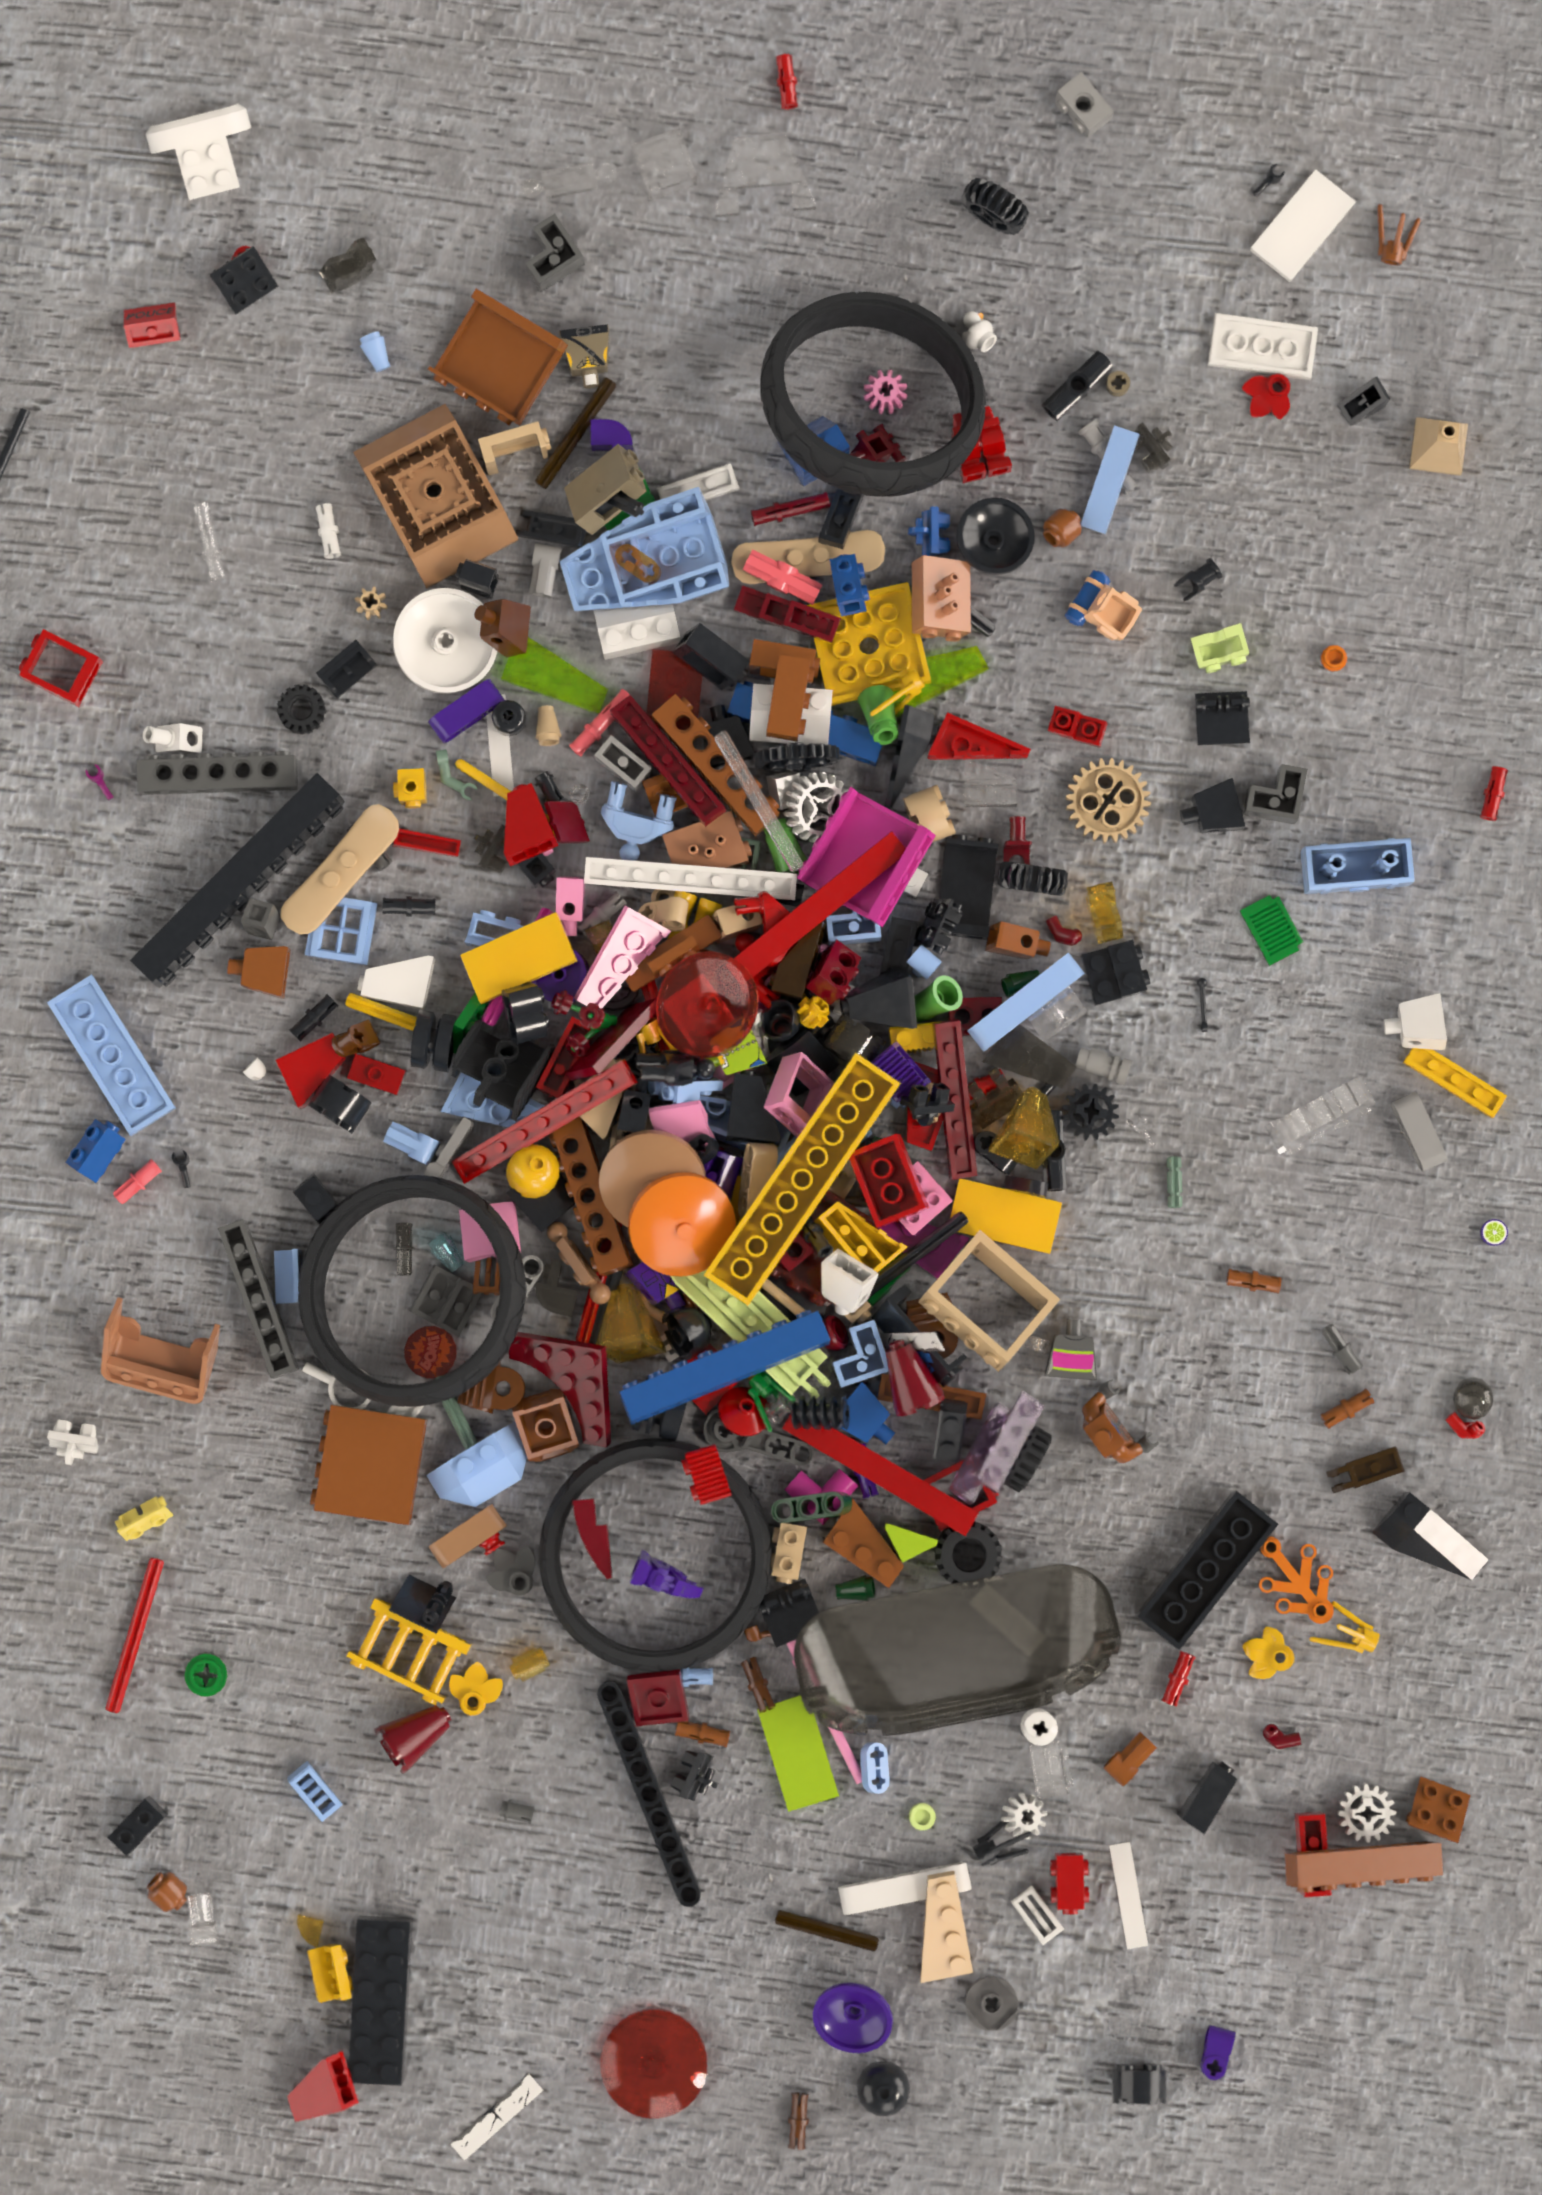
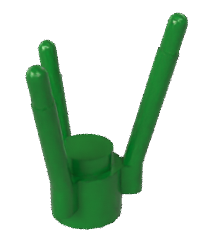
[748,1371,796,1432]

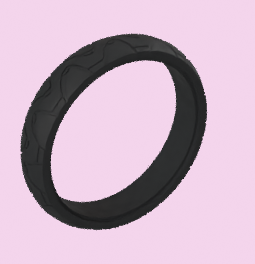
[760,292,986,497]
[298,1175,526,1407]
[539,1438,772,1672]

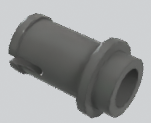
[499,1799,534,1824]

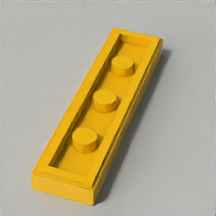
[1403,1048,1507,1119]

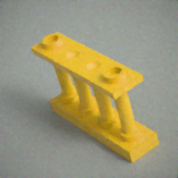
[346,1597,472,1705]

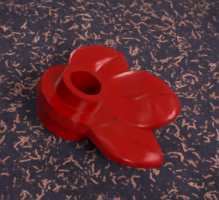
[1242,374,1291,420]

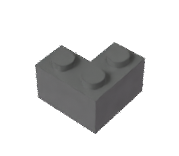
[525,213,585,293]
[1243,764,1308,825]

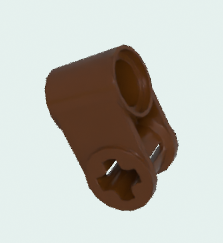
[332,1019,381,1057]

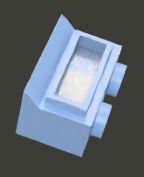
[465,910,524,947]

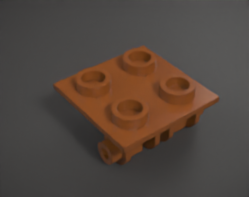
[1405,1776,1471,1844]

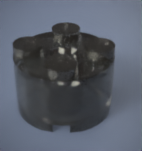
[822,1014,886,1064]

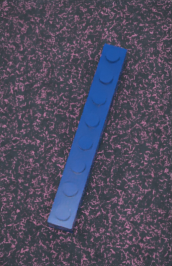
[619,1310,831,1425]

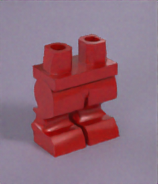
[952,406,1012,484]

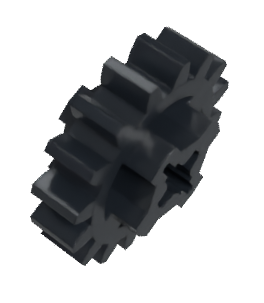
[1062,1084,1119,1141]

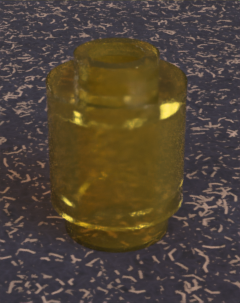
[509,1647,550,1682]

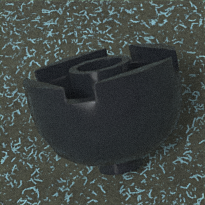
[662,1306,712,1361]
[857,2061,910,2117]

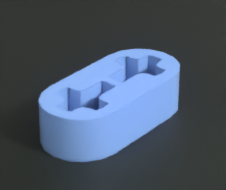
[860,1742,889,1794]

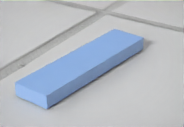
[1081,426,1140,534]

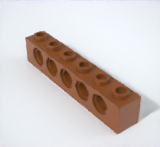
[652,694,780,837]
[549,1117,634,1277]

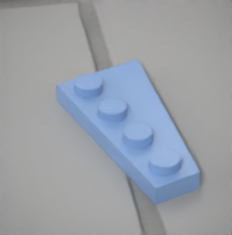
[441,1072,548,1137]

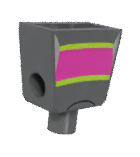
[1045,1319,1097,1381]

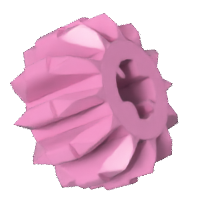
[864,370,907,415]

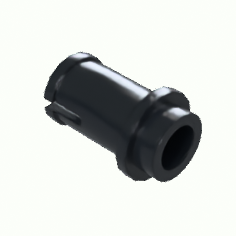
[534,771,564,801]

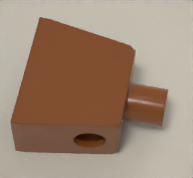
[985,921,1051,960]
[227,946,291,999]

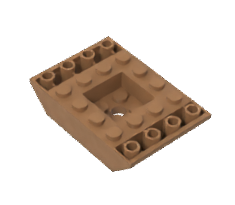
[353,404,519,589]

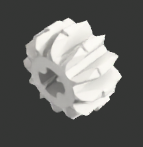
[1001,1793,1047,1839]

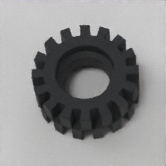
[277,684,326,734]

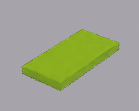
[757,1693,839,1812]

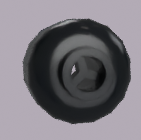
[492,700,526,736]

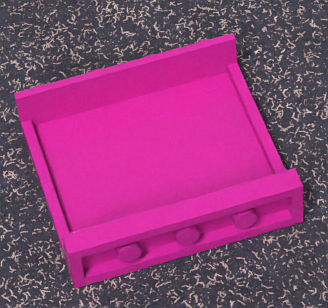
[797,787,936,927]

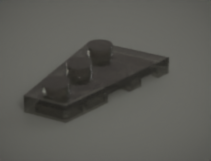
[982,1024,1078,1089]

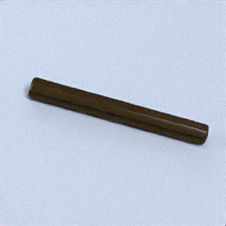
[535,377,616,489]

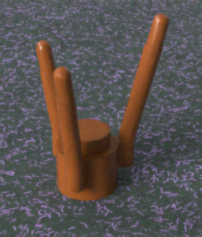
[1377,204,1421,266]

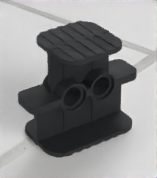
[452,1019,554,1121]

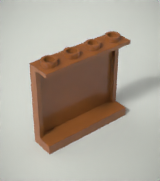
[428,288,568,426]
[310,1405,427,1525]

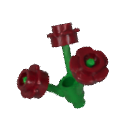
[551,990,617,1057]

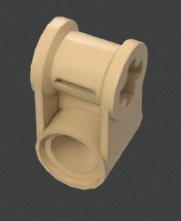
[638,897,689,932]

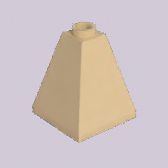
[1409,417,1468,476]

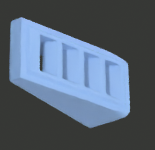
[287,1761,343,1822]

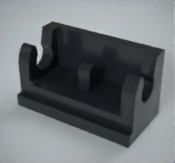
[316,640,377,699]

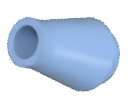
[360,331,390,372]

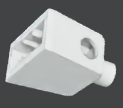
[1384,993,1447,1050]
[821,1249,878,1315]

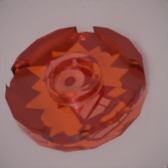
[404,1326,457,1378]

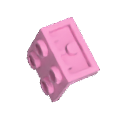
[899,1161,954,1235]

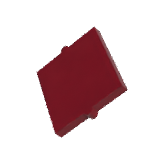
[544,801,590,843]

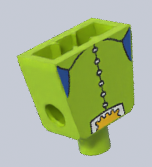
[700,1015,767,1075]

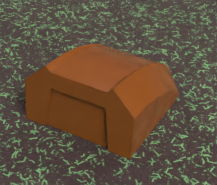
[512,1388,579,1462]

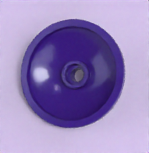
[813,1983,893,2053]

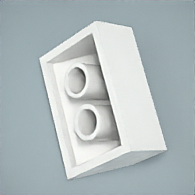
[593,604,681,660]
[749,684,833,745]

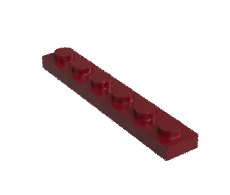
[610,695,726,827]
[932,1019,978,1180]

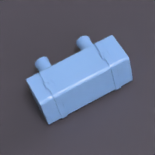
[1301,838,1415,894]

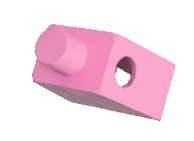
[556,876,585,936]

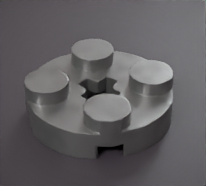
[964,1975,1018,2031]

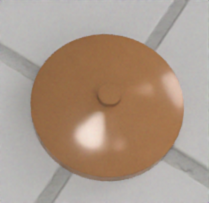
[599,1130,706,1227]

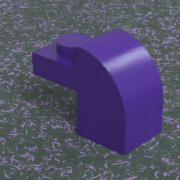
[591,419,633,451]

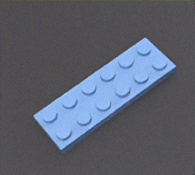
[47,974,176,1136]

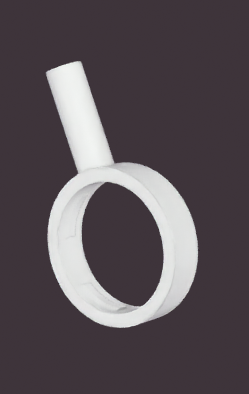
[302,1362,371,1409]

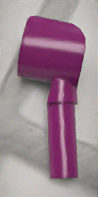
[85,764,114,801]

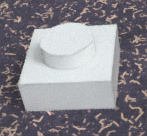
[903,868,928,898]

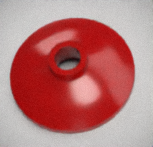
[718,1387,771,1436]

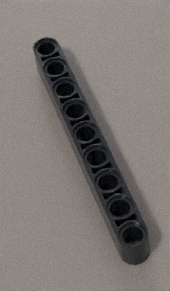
[597,1680,701,1907]

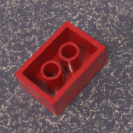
[849,1133,930,1228]

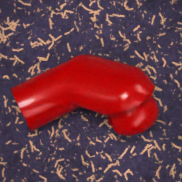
[1445,1412,1485,1439]

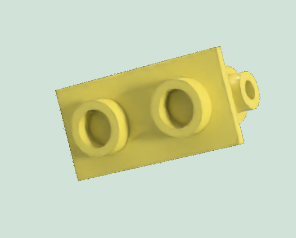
[115,1496,173,1541]

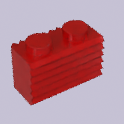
[681,1444,732,1505]

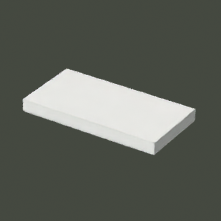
[1250,170,1356,282]
[1207,313,1318,380]

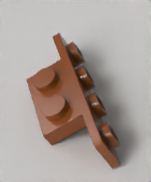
[625,915,721,992]

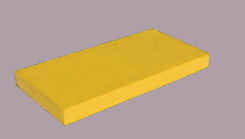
[460,912,577,1004]
[950,1179,1062,1254]

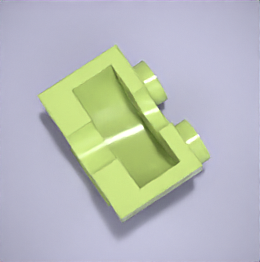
[1191,623,1249,673]

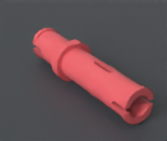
[569,689,630,757]

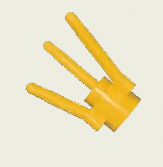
[870,668,925,716]
[636,1017,677,1053]
[1309,1601,1380,1653]

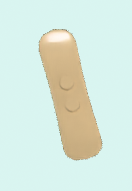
[731,530,885,584]
[281,804,399,934]

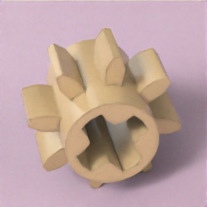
[355,586,388,620]

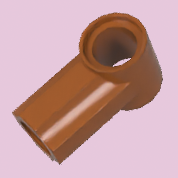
[1103,1731,1157,1787]

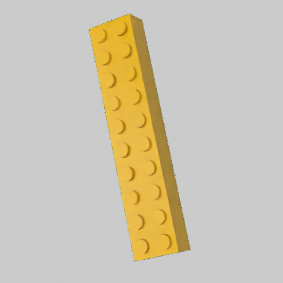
[704,1053,901,1305]

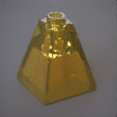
[988,1087,1059,1169]
[596,1284,666,1364]

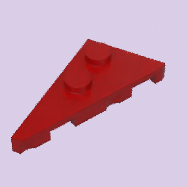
[927,712,1031,760]

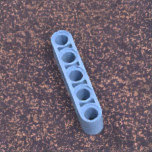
[967,953,1085,1052]

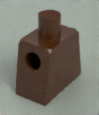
[474,599,531,658]

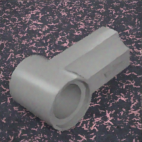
[529,543,562,598]

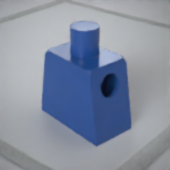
[842,1382,895,1445]

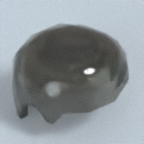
[1453,1377,1494,1420]

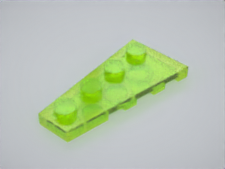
[501,637,608,715]
[893,646,989,717]

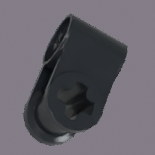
[973,1131,1024,1176]

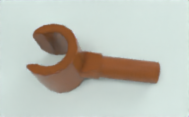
[744,1625,771,1642]

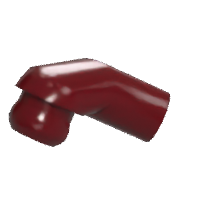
[1045,915,1082,946]
[1263,1724,1302,1749]

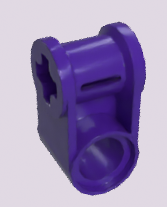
[1200,2025,1236,2080]

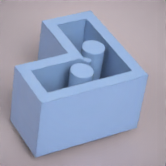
[826,911,881,946]
[832,1320,888,1388]

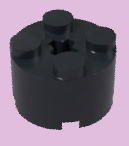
[308,1075,372,1134]
[1112,2064,1167,2104]

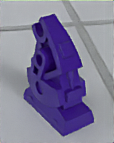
[630,1550,704,1598]

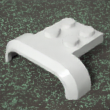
[146,103,251,200]

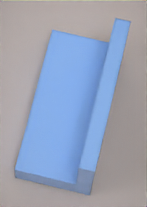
[274,1249,302,1304]

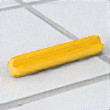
[345,993,417,1031]

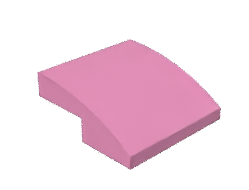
[649,1100,715,1146]
[459,1202,521,1263]

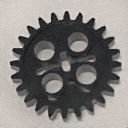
[754,742,840,772]

